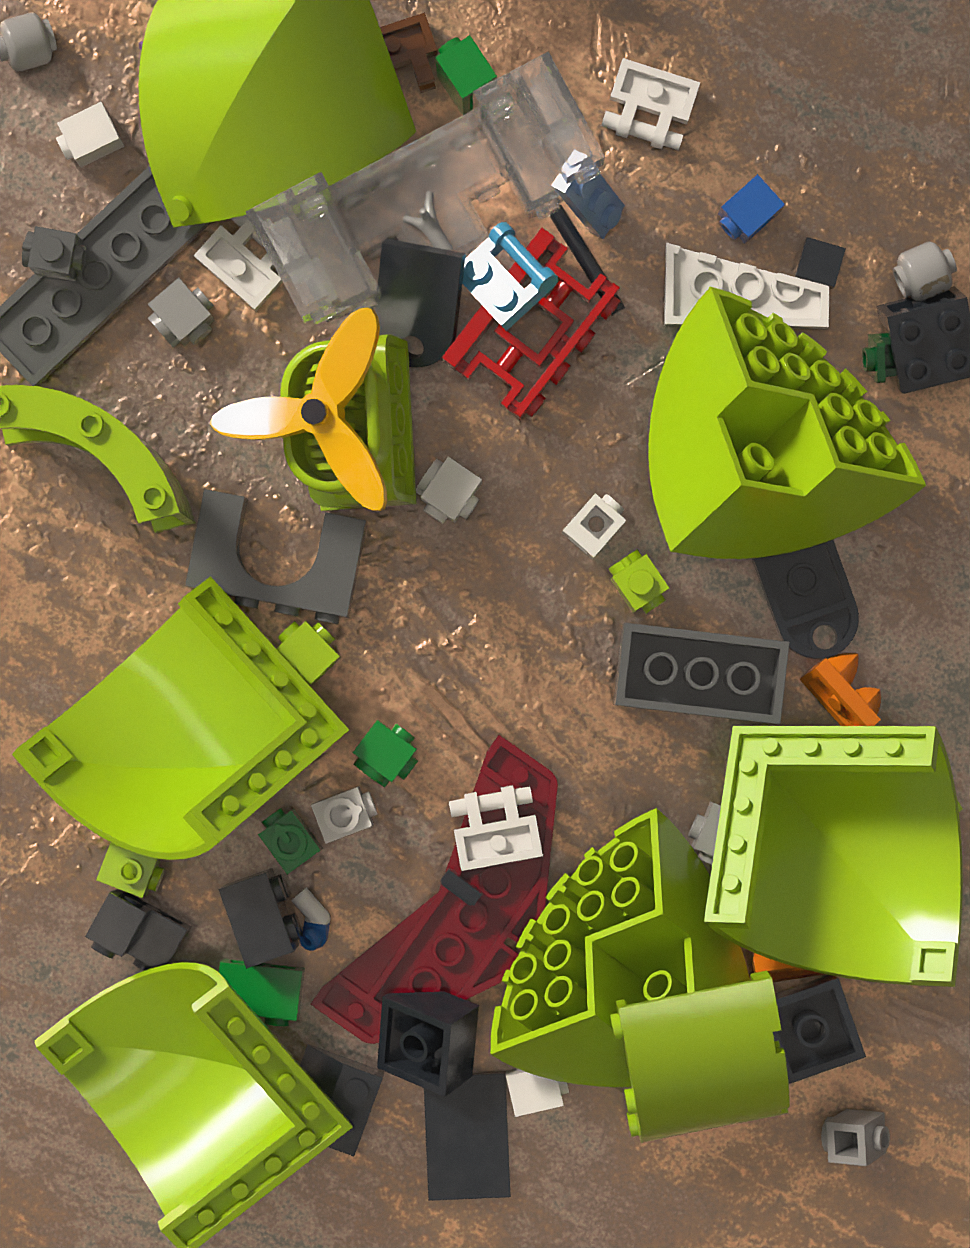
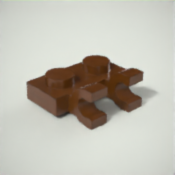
[380,12,438,93]

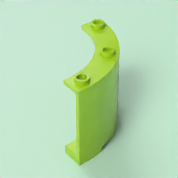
[0,385,196,533]
[610,971,790,1143]

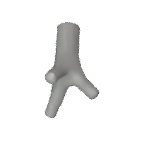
[403,191,453,251]

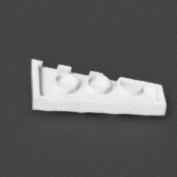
[664,243,829,329]

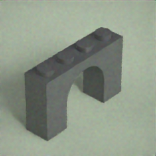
[185,489,367,624]

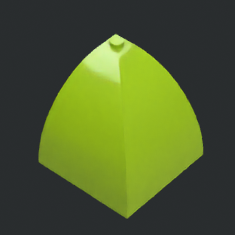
[138,0,417,228]
[12,576,349,860]
[704,726,963,987]
[34,962,353,1248]

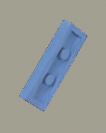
[552,150,625,239]

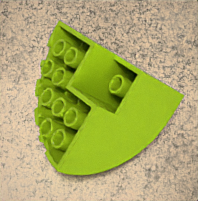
[648,286,926,559]
[490,808,750,1087]

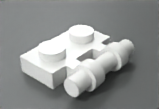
[601,58,700,151]
[194,214,302,311]
[449,785,543,871]

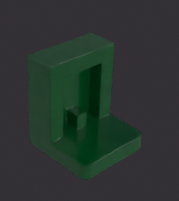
[862,333,896,383]

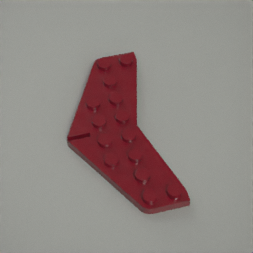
[310,734,558,1044]

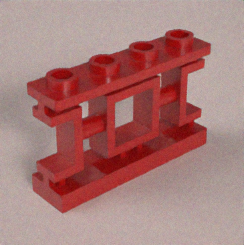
[442,227,621,420]

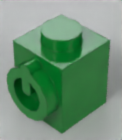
[352,720,418,788]
[258,808,323,875]

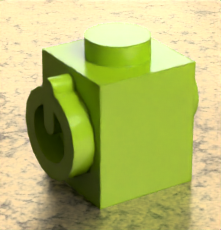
[608,549,669,614]
[276,621,342,685]
[96,842,165,898]

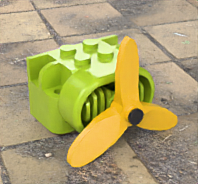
[210,307,417,511]

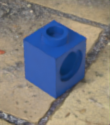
[718,174,785,244]

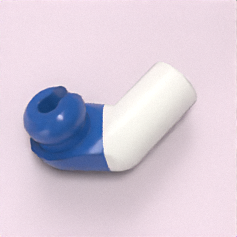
[292,887,331,951]

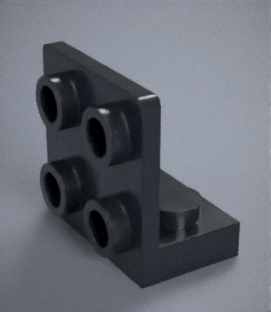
[876,286,970,394]

